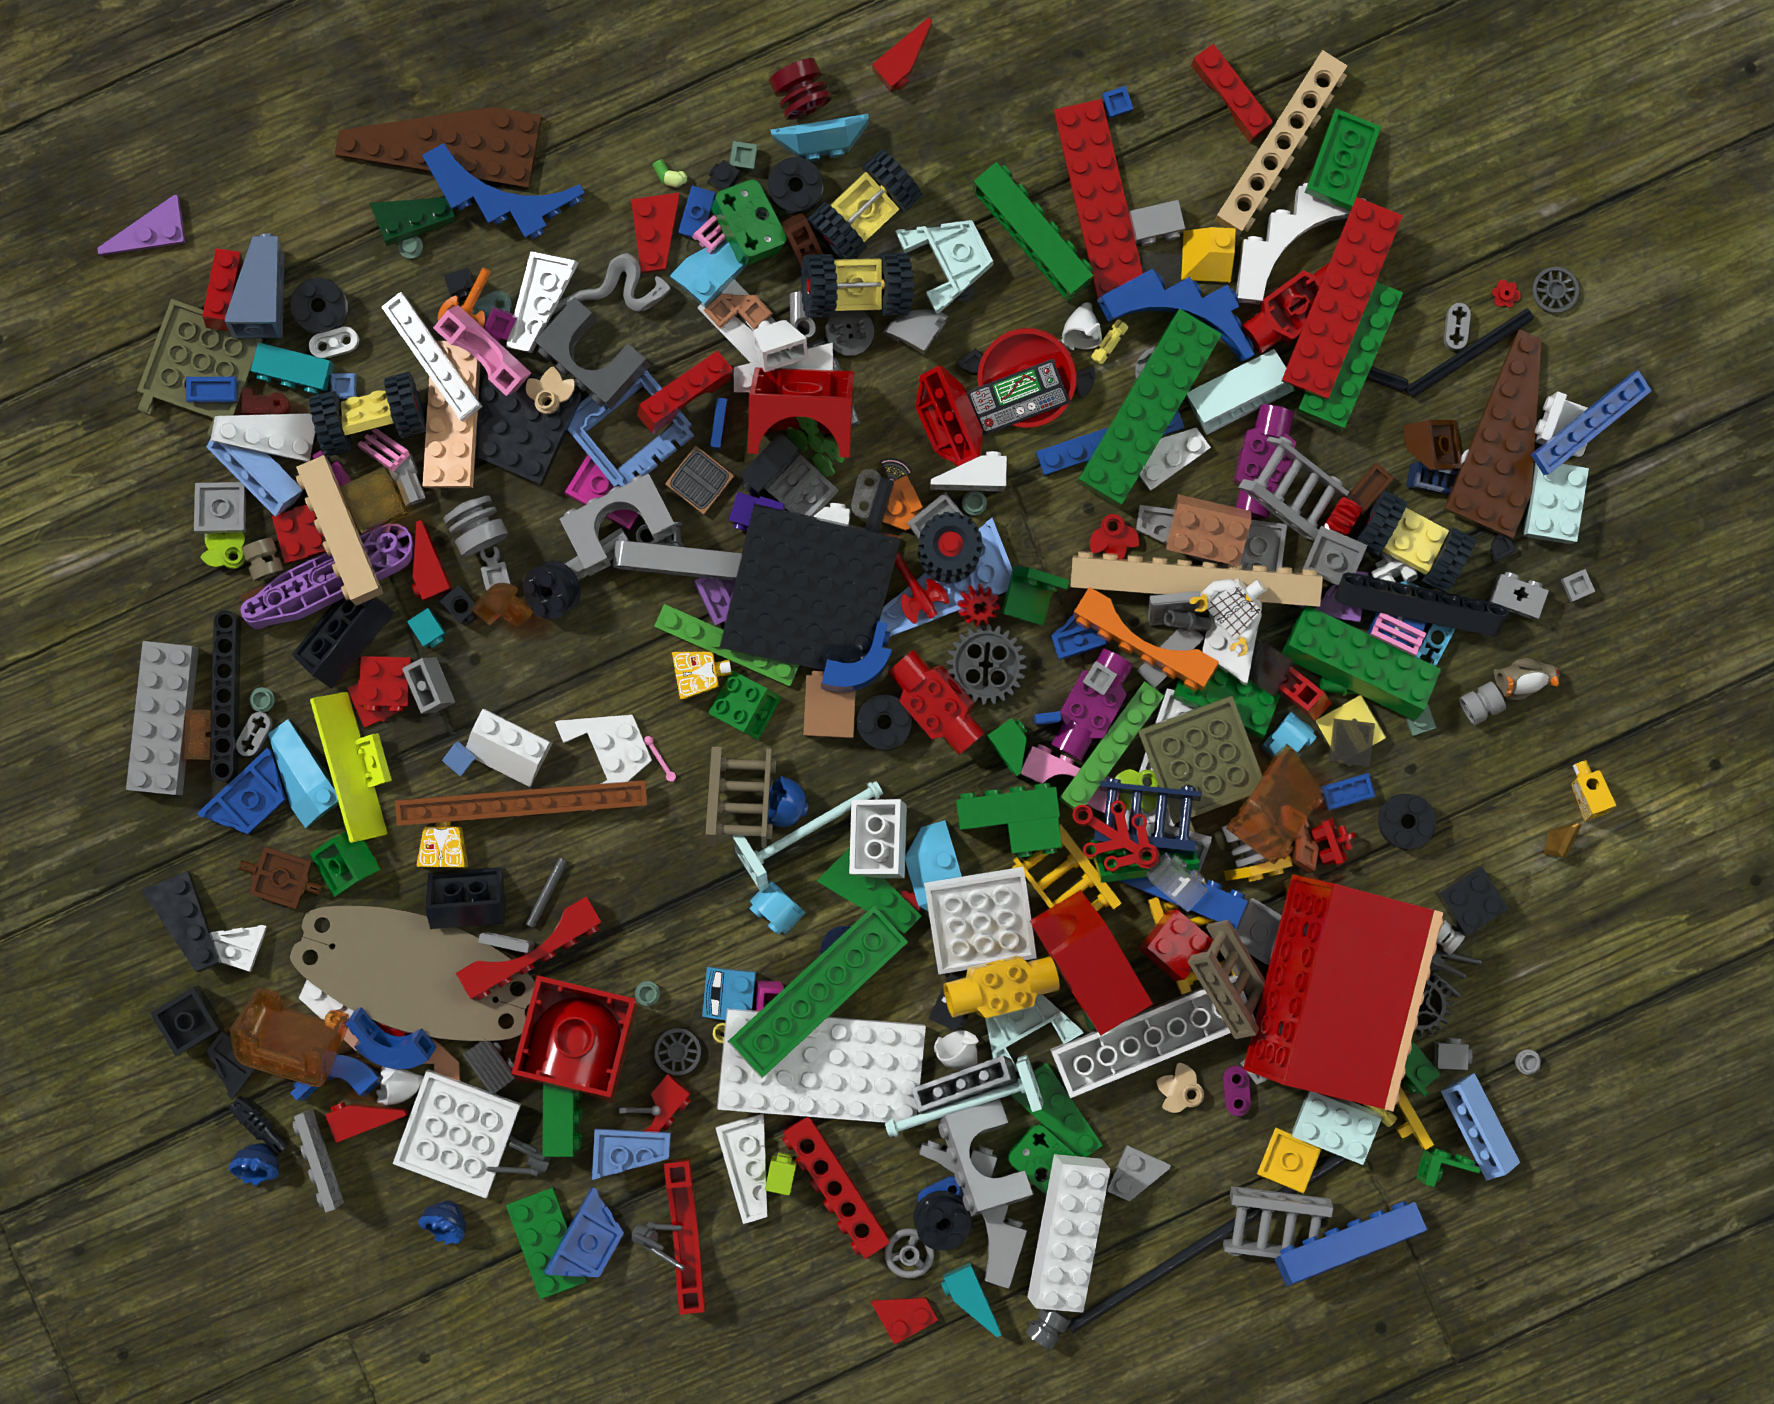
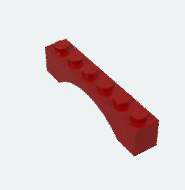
[456,897,602,1001]
[664,1158,706,1315]

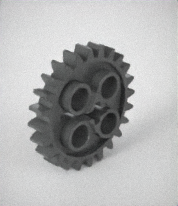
[946,624,1027,705]

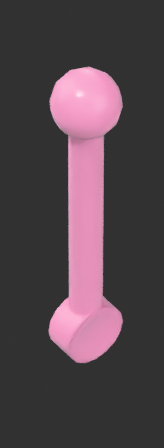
[644,736,676,781]

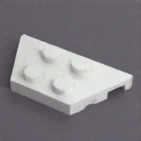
[1202,602,1263,685]

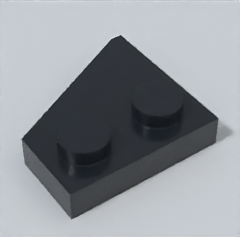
[207,1030,263,1099]

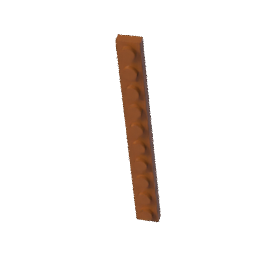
[395,780,647,826]

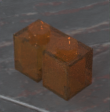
[184,709,212,760]

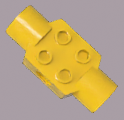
[944,955,1060,1018]

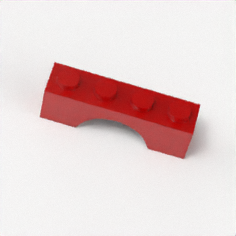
[1191,43,1273,143]
[637,350,733,434]
[625,1073,691,1171]

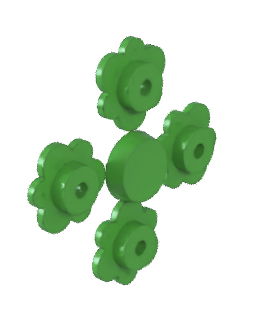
[787,416,844,477]

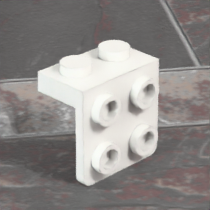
[1535,391,1588,457]

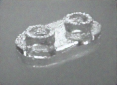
[851,469,881,519]

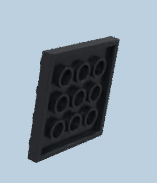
[475,372,583,486]

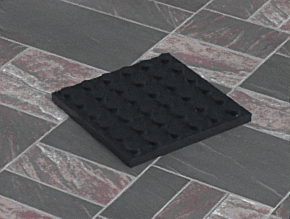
[720,504,901,670]

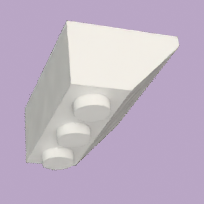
[466,709,553,787]
[849,799,907,878]

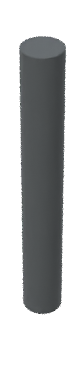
[526,857,568,928]

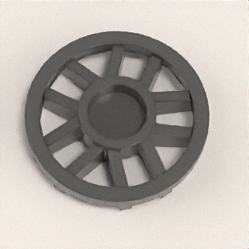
[1532,267,1579,313]
[654,1028,701,1075]

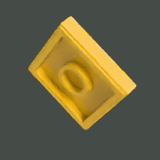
[1257,1128,1322,1194]

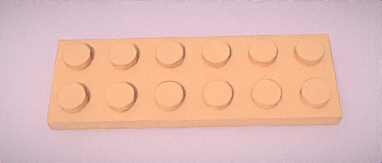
[423,341,481,488]

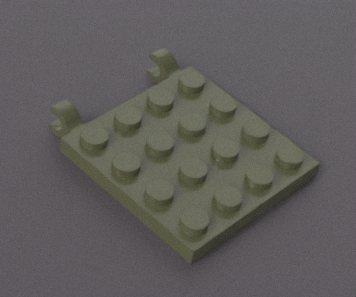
[137,299,264,436]
[1138,695,1267,832]

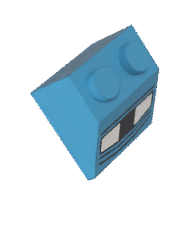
[702,967,756,1020]

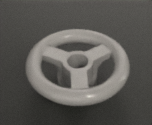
[884,1228,934,1279]

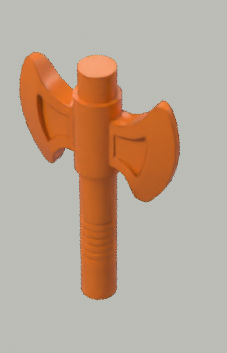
[437,267,491,328]

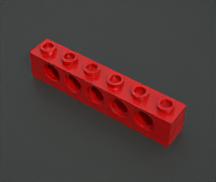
[782,1116,890,1259]

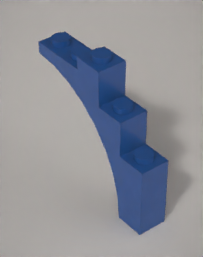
[422,143,585,240]
[1097,269,1255,363]

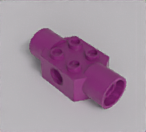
[1233,404,1296,519]
[1051,648,1134,761]

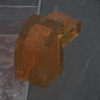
[471,583,534,628]

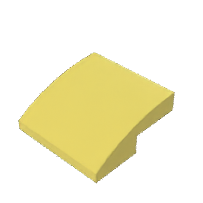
[1316,695,1386,763]

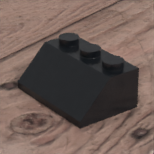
[425,867,506,929]

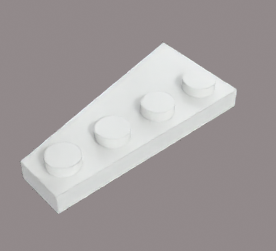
[506,252,578,353]
[734,342,833,392]
[210,414,315,462]
[715,1113,768,1224]

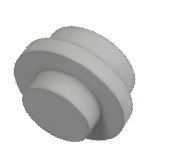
[1515,1049,1541,1075]

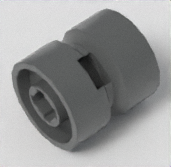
[1025,1309,1072,1351]

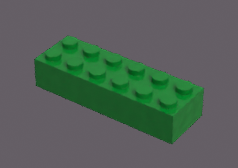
[972,162,1093,303]
[1296,281,1403,433]
[1281,605,1441,721]

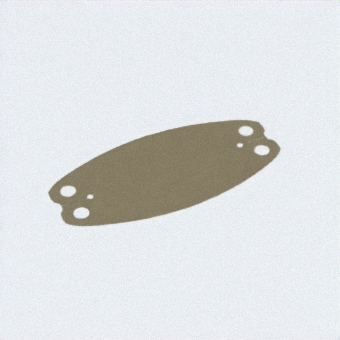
[290,906,535,1041]

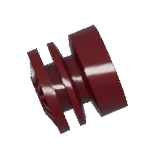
[768,58,832,120]

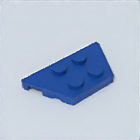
[197,748,286,834]
[543,1188,624,1277]

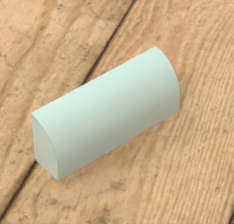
[1187,349,1294,435]

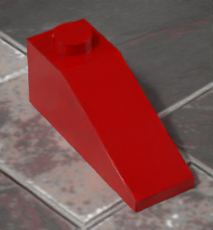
[872,17,932,92]
[412,520,453,602]
[1255,651,1331,721]
[325,1102,410,1143]

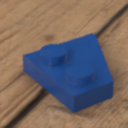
[1051,614,1106,661]

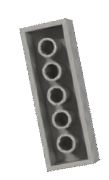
[126,641,199,795]

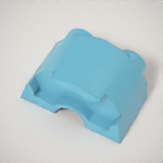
[1260,711,1317,767]
[750,880,806,935]

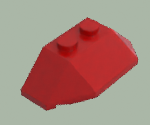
[915,365,983,466]

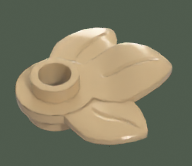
[526,367,575,414]
[1156,1063,1204,1113]

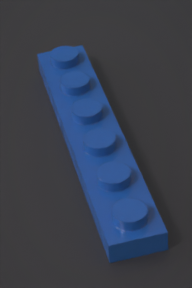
[1531,370,1652,475]
[1036,410,1184,476]

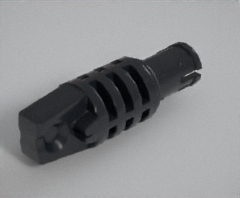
[229,1096,289,1155]

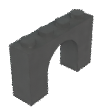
[535,298,650,409]

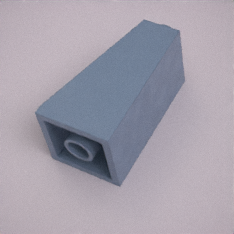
[225,233,284,338]

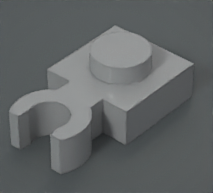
[480,547,511,593]

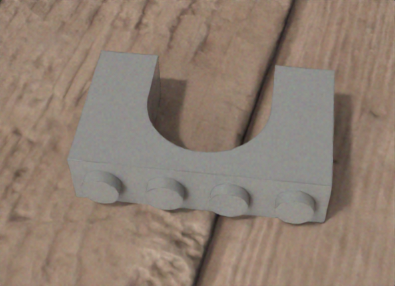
[559,474,678,576]
[938,1099,1033,1216]

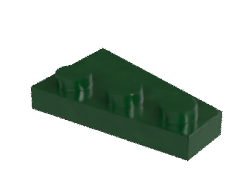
[369,197,456,246]

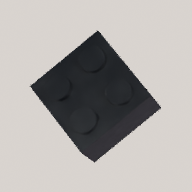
[1435,866,1509,936]
[150,986,225,1056]

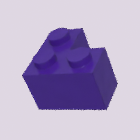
[729,492,786,532]

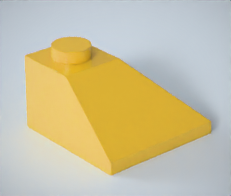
[1181,227,1236,283]

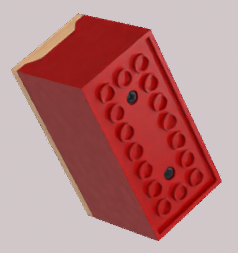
[1243,874,1443,1111]

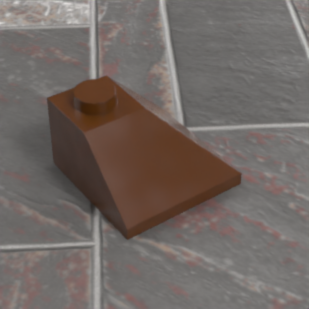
[1403,420,1461,470]

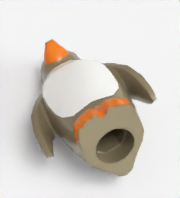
[1494,658,1560,700]

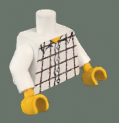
[1190,578,1267,657]

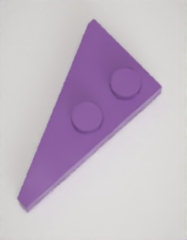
[97,195,186,256]

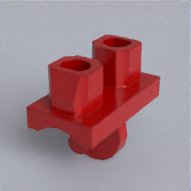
[1311,818,1356,865]

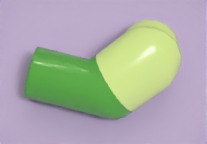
[652,159,687,188]

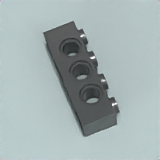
[912,1055,1018,1114]

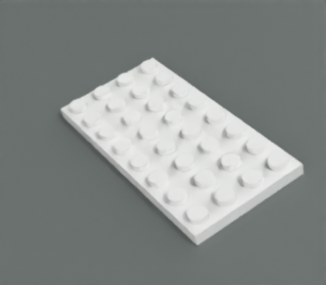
[717,1008,926,1123]

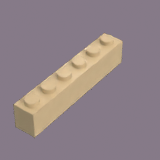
[296,455,383,605]

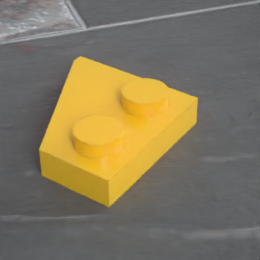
[1224,856,1292,882]

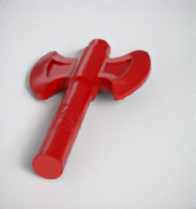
[894,552,949,624]

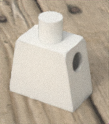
[753,320,808,372]

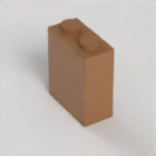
[803,671,856,738]

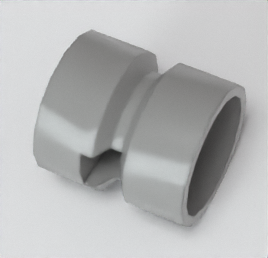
[1459,681,1506,726]

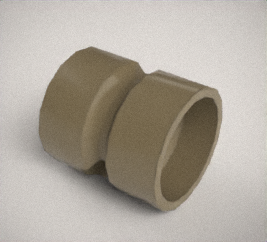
[242,538,284,582]

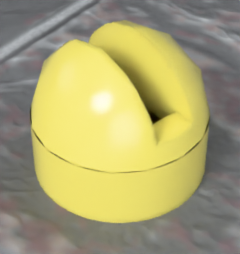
[713,1023,725,1044]

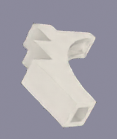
[1236,183,1365,305]

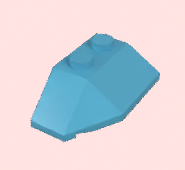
[771,114,869,162]
[905,820,962,911]

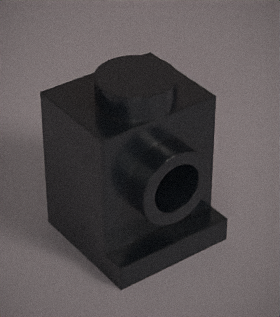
[707,160,741,192]
[444,268,475,303]

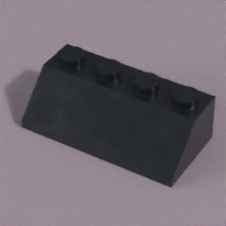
[292,597,395,689]

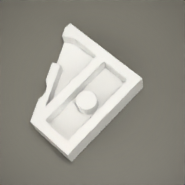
[211,925,267,972]

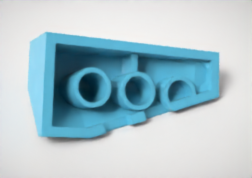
[670,240,746,308]
[268,719,339,828]

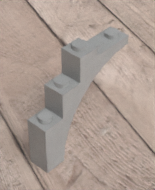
[919,1140,1027,1289]

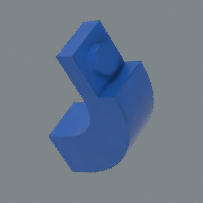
[821,621,892,692]
[346,1007,437,1069]
[290,1055,383,1102]

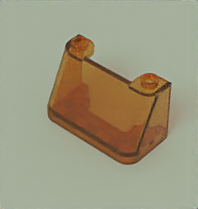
[1226,743,1324,864]
[230,987,349,1087]

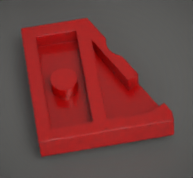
[871,1297,938,1345]

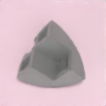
[882,309,949,354]

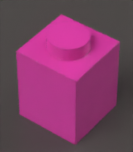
[754,980,784,1011]

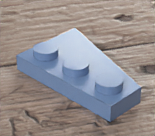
[592,1129,671,1180]

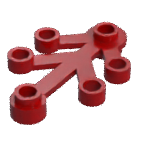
[1072,800,1160,872]

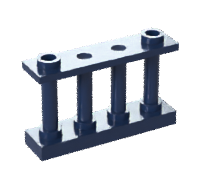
[1094,778,1201,855]

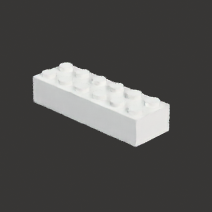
[1028,1154,1110,1312]

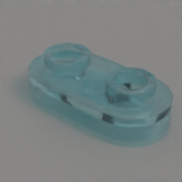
[472,291,512,323]

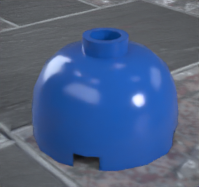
[768,776,808,827]

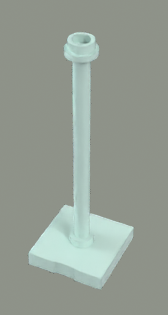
[732,781,883,892]
[885,1055,1044,1137]

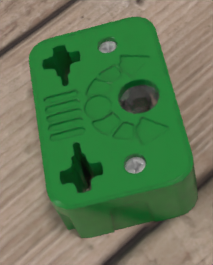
[711,180,787,266]
[1008,1123,1079,1195]

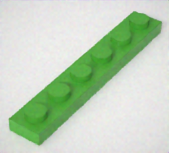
[654,604,800,687]
[1059,681,1164,810]

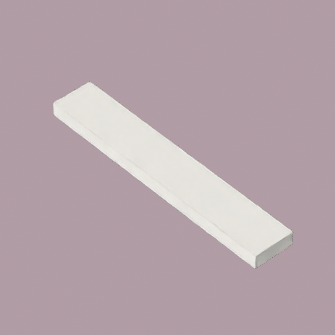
[382,292,482,422]

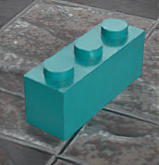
[251,342,334,395]

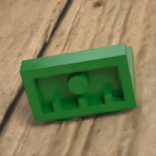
[1002,565,1070,625]
[709,670,782,741]
[1402,1040,1441,1097]
[1416,1147,1481,1187]

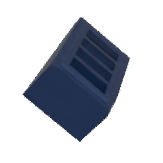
[1407,462,1459,495]

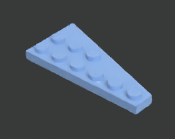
[880,518,1012,637]

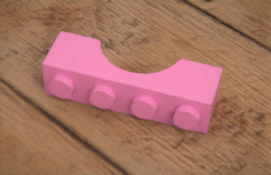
[433,305,531,396]
[1021,744,1121,814]

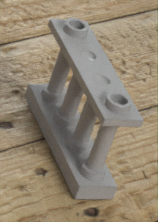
[1239,436,1349,541]
[1223,1186,1333,1258]

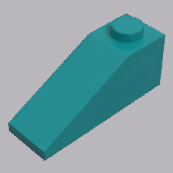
[941,1262,1001,1337]

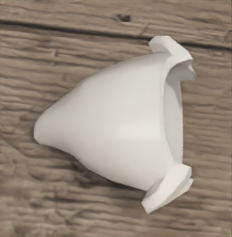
[1061,302,1102,350]
[934,1030,979,1071]
[376,1066,425,1105]

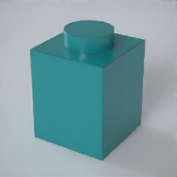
[407,608,448,649]

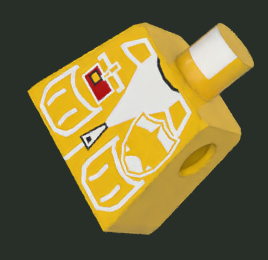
[672,652,732,700]
[1571,760,1616,822]
[417,821,468,867]

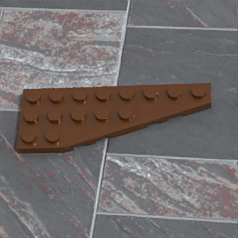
[335,107,542,189]
[1443,329,1542,539]

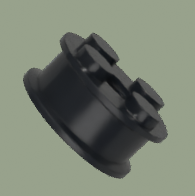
[768,157,823,215]
[290,278,348,335]
[522,561,581,620]
[857,695,912,750]
[1378,794,1436,849]
[913,1191,971,1251]

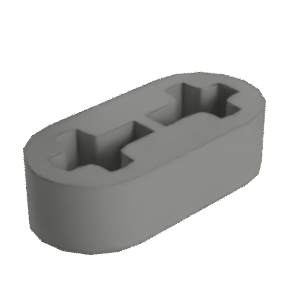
[1444,303,1471,351]
[236,712,273,756]

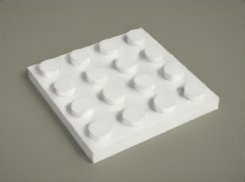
[924,867,1037,974]
[393,1069,521,1198]

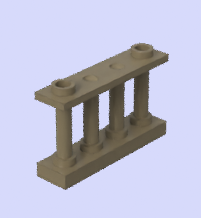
[706,747,776,848]
[1187,919,1265,1039]

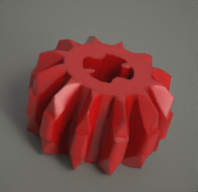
[1324,497,1362,536]
[957,584,1000,627]

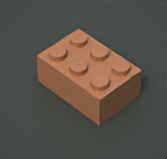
[1166,494,1252,566]

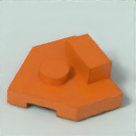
[882,475,923,531]

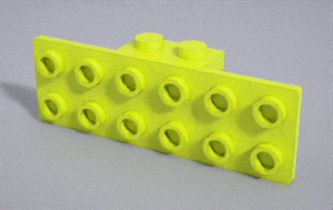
[310,692,392,843]

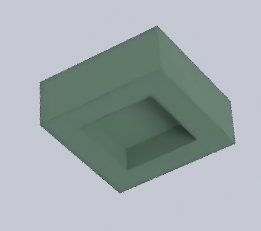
[730,141,758,171]
[1404,705,1436,736]

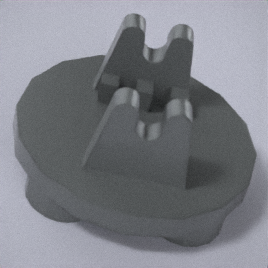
[826,310,874,356]

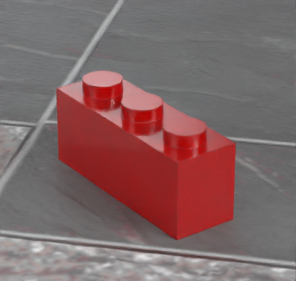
[202,248,244,331]

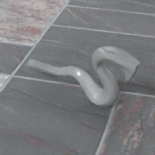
[552,253,671,315]

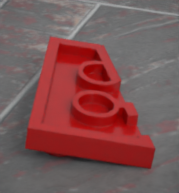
[631,192,680,274]

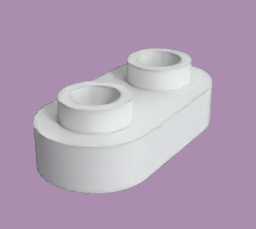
[309,327,359,359]

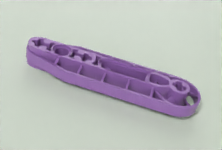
[240,523,415,629]

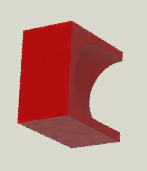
[748,367,854,457]
[1030,890,1153,1036]
[511,975,638,1103]

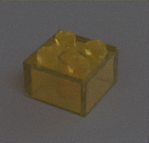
[339,466,409,534]

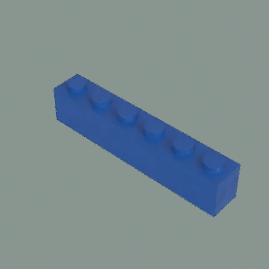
[1120,871,1249,930]
[1275,1201,1427,1287]

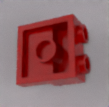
[272,505,326,564]
[358,656,412,712]

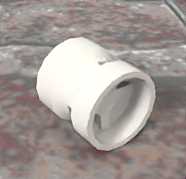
[1436,920,1465,955]

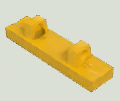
[1396,1086,1434,1150]

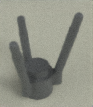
[1430,949,1482,997]
[486,1135,550,1177]
[632,1222,685,1270]

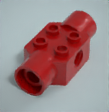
[1242,263,1329,354]
[888,650,985,755]

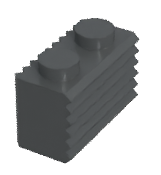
[463,1038,515,1095]

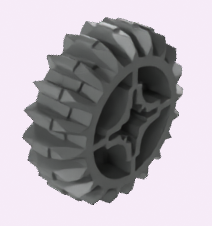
[1412,975,1453,1038]

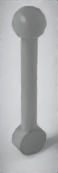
[619,1106,661,1116]

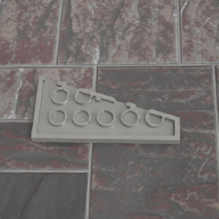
[1136,505,1287,571]

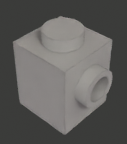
[1433,1038,1472,1070]

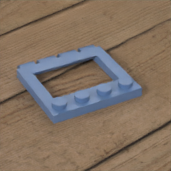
[568,370,694,487]

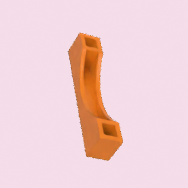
[1074,587,1219,692]

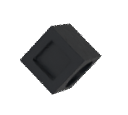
[440,585,481,625]

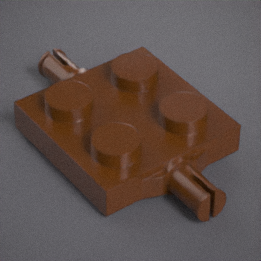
[239,846,323,909]

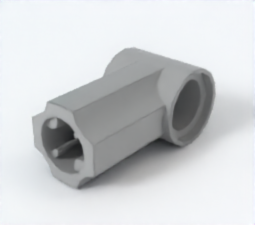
[790,291,816,341]
[389,453,426,506]

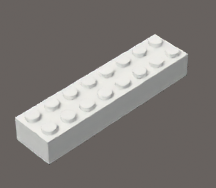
[1050,975,1255,1098]

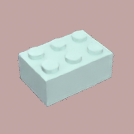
[1522,463,1589,544]
[1292,1091,1382,1165]

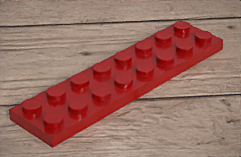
[1054,99,1143,300]
[1281,197,1403,400]

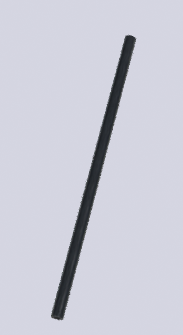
[1068,1154,1348,1333]

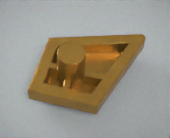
[1543,823,1582,858]

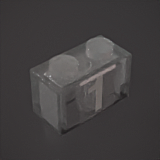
[1146,852,1208,912]

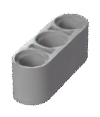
[1137,627,1204,688]

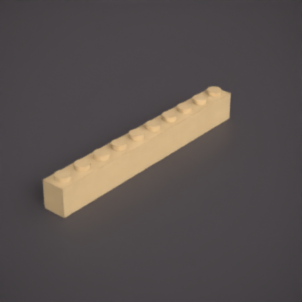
[1070,551,1323,607]

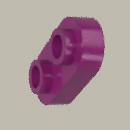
[1223,1065,1251,1116]

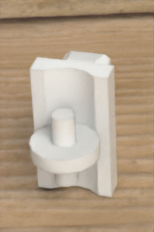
[1371,551,1418,583]

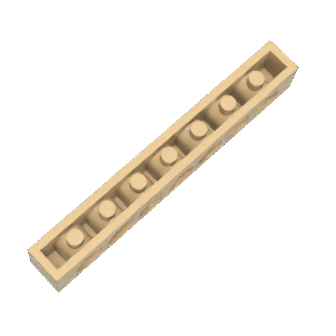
[1215,50,1347,235]

